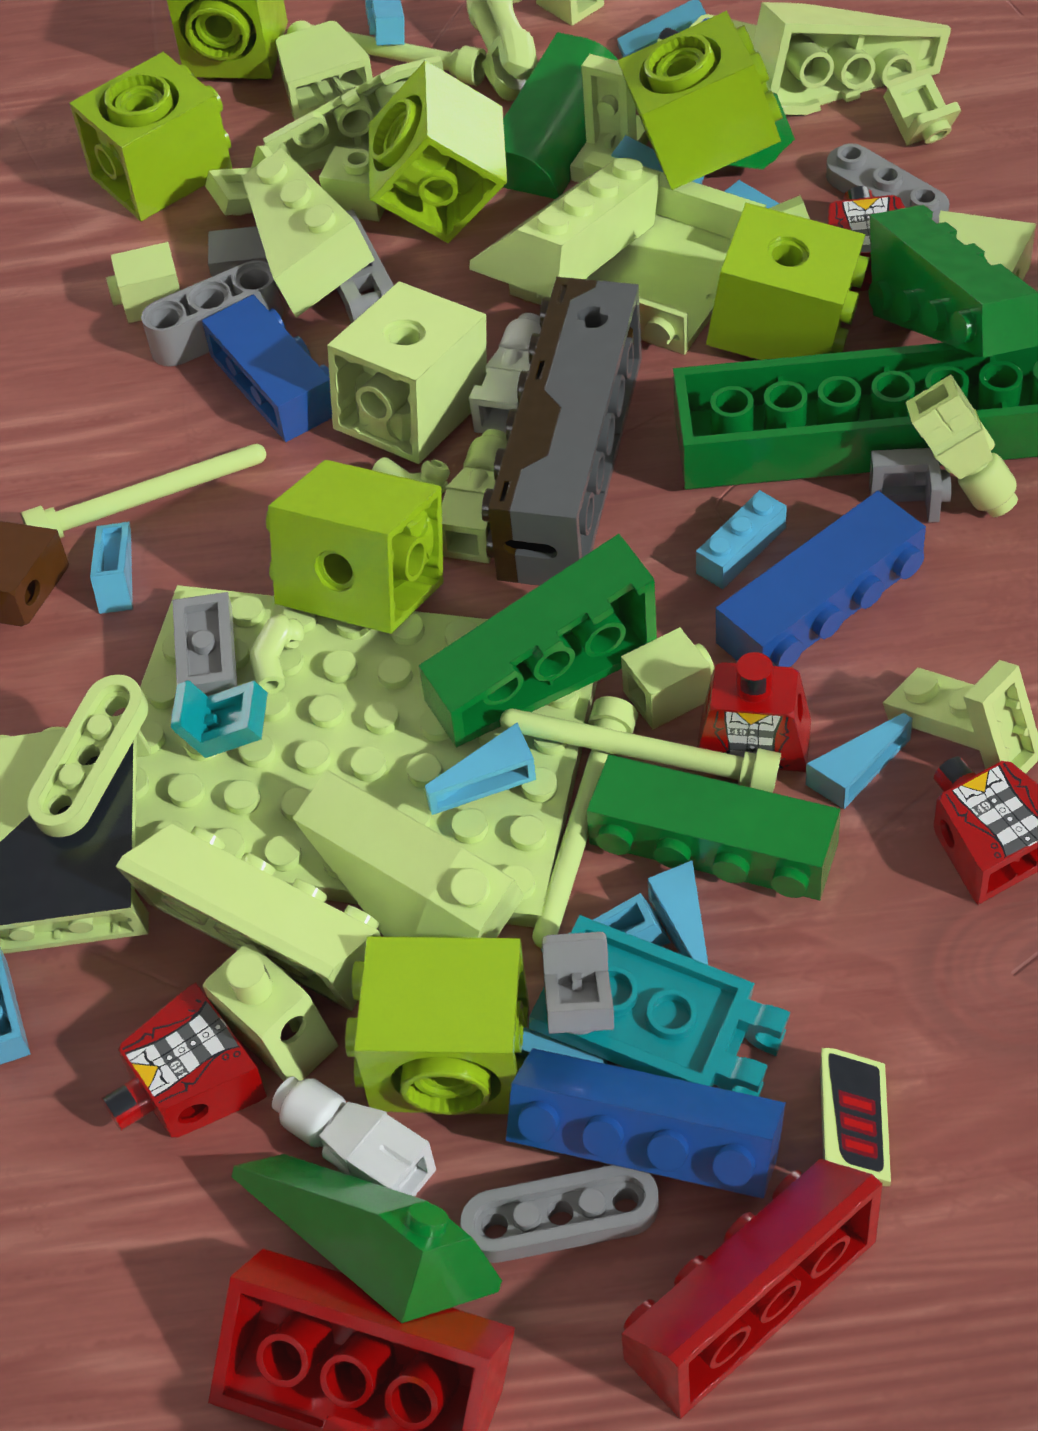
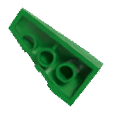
[231,1154,502,1323]

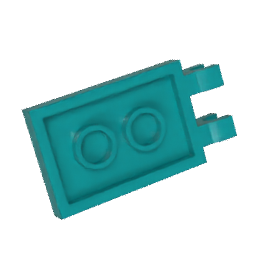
[529,915,790,1097]

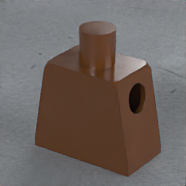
[0,521,69,627]

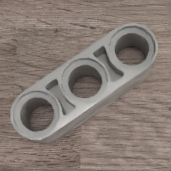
[141,261,283,366]

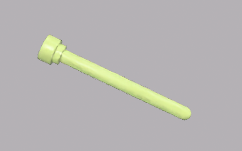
[292,23,487,86]
[21,444,266,538]
[532,696,638,948]
[500,709,781,793]

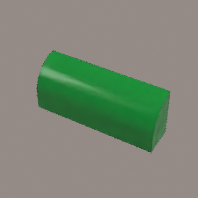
[502,32,618,199]

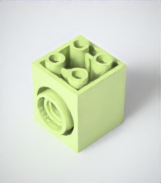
[327,281,487,464]

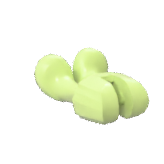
[466,0,537,101]

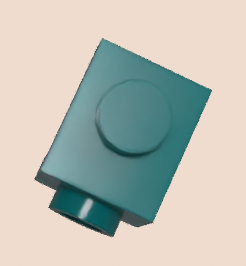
[171,680,268,758]

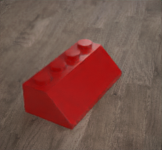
[621,1158,883,1419]
[208,1248,515,1431]

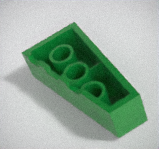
[868,204,1038,358]
[419,534,657,748]

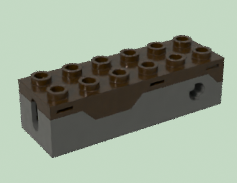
[482,276,642,586]

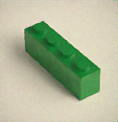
[587,754,841,901]

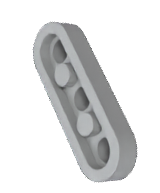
[826,143,949,223]
[460,1165,659,1263]

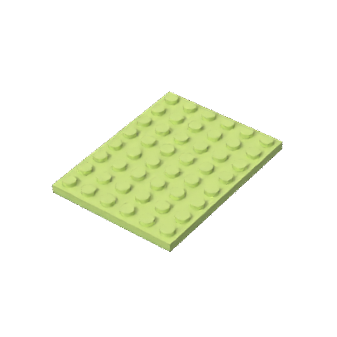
[136,585,598,928]

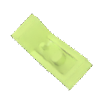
[570,54,649,183]
[883,660,1038,773]

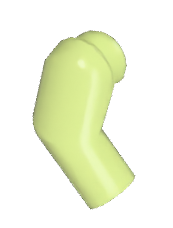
[372,457,450,494]
[250,614,304,694]

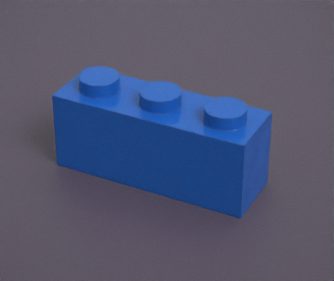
[202,294,332,443]

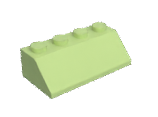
[469,158,660,297]
[116,824,382,1011]

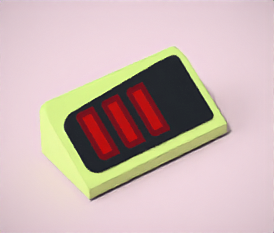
[820,1048,891,1186]

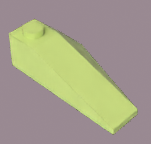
[753,2,951,115]
[263,55,443,172]
[292,770,524,938]

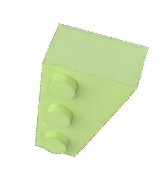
[243,148,375,318]

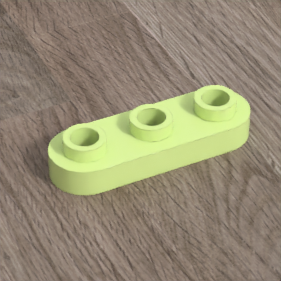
[27,675,148,837]

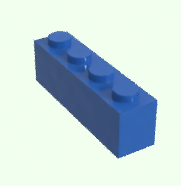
[716,491,926,667]
[506,1048,786,1199]

